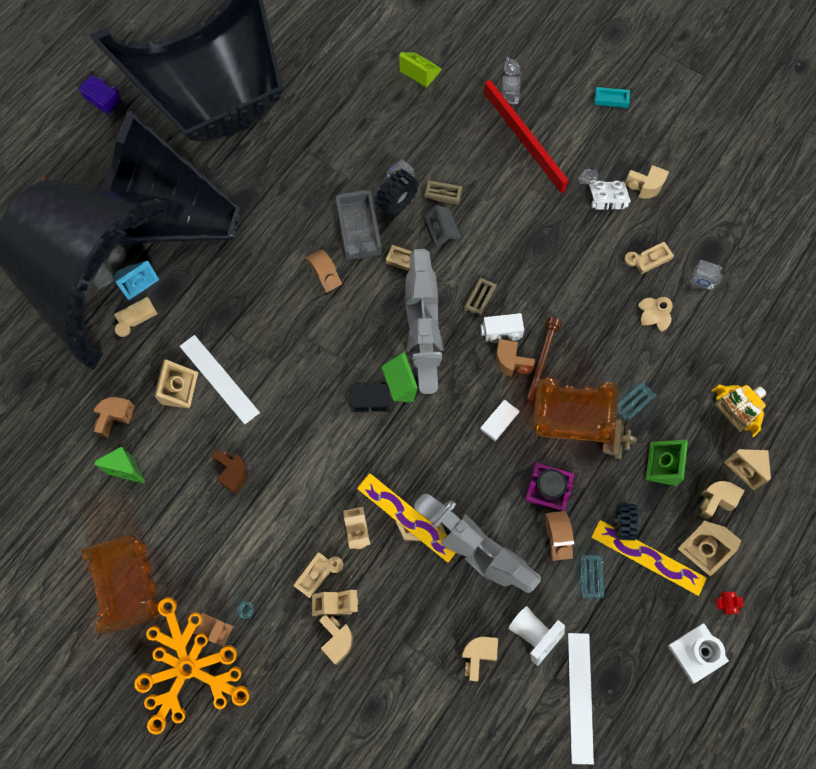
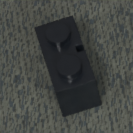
[350,382,390,412]

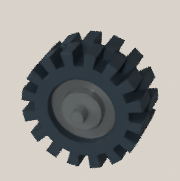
[614,503,639,541]

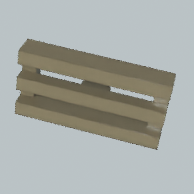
[424,180,463,205]
[464,277,497,317]

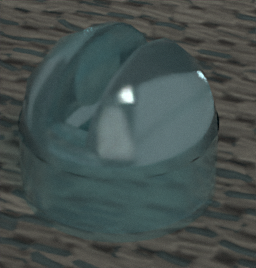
[237,602,254,619]

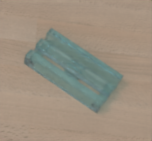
[615,382,656,421]
[581,555,604,598]

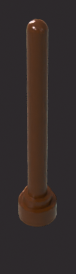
[526,317,562,402]

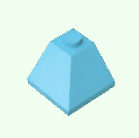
[112,261,159,300]

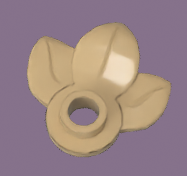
[638,297,673,332]

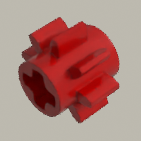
[715,592,744,615]

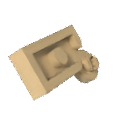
[625,242,674,274]
[386,245,412,271]
[114,297,157,337]
[293,552,343,599]

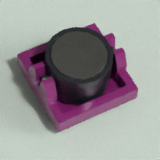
[525,462,574,512]

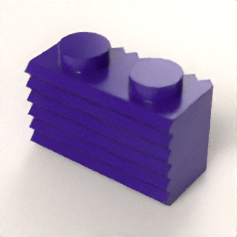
[78,75,121,115]

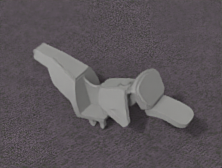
[405,249,444,394]
[414,494,541,593]

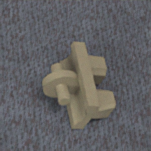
[603,420,636,459]

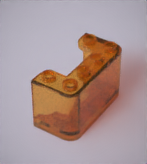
[533,377,619,442]
[81,534,160,635]

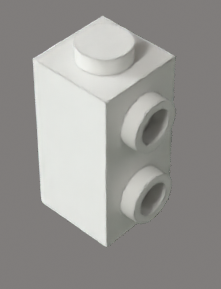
[480,313,524,343]

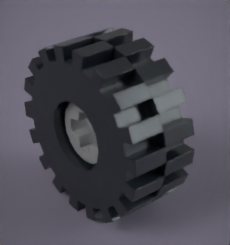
[375,169,419,217]

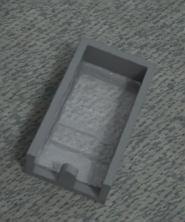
[335,190,382,261]

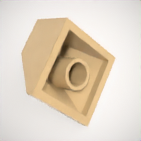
[678,521,742,577]

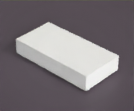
[480,400,520,441]

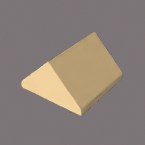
[154,359,198,408]
[724,449,771,490]

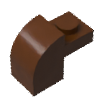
[211,449,248,495]

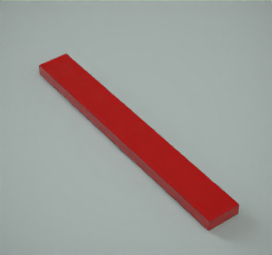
[484,80,568,193]

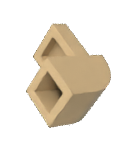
[625,165,669,198]
[699,481,745,520]
[343,507,370,549]
[312,590,358,616]
[319,614,353,665]
[462,637,498,682]

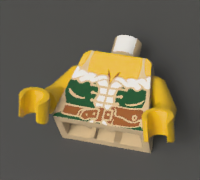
[711,384,766,437]

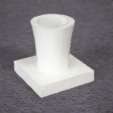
[509,606,565,666]
[667,624,729,684]

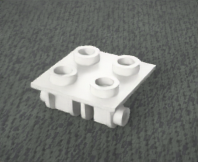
[589,181,631,210]

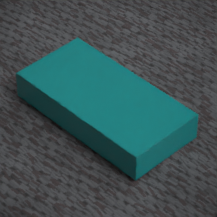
[594,87,630,108]

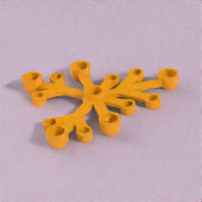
[134,597,250,734]

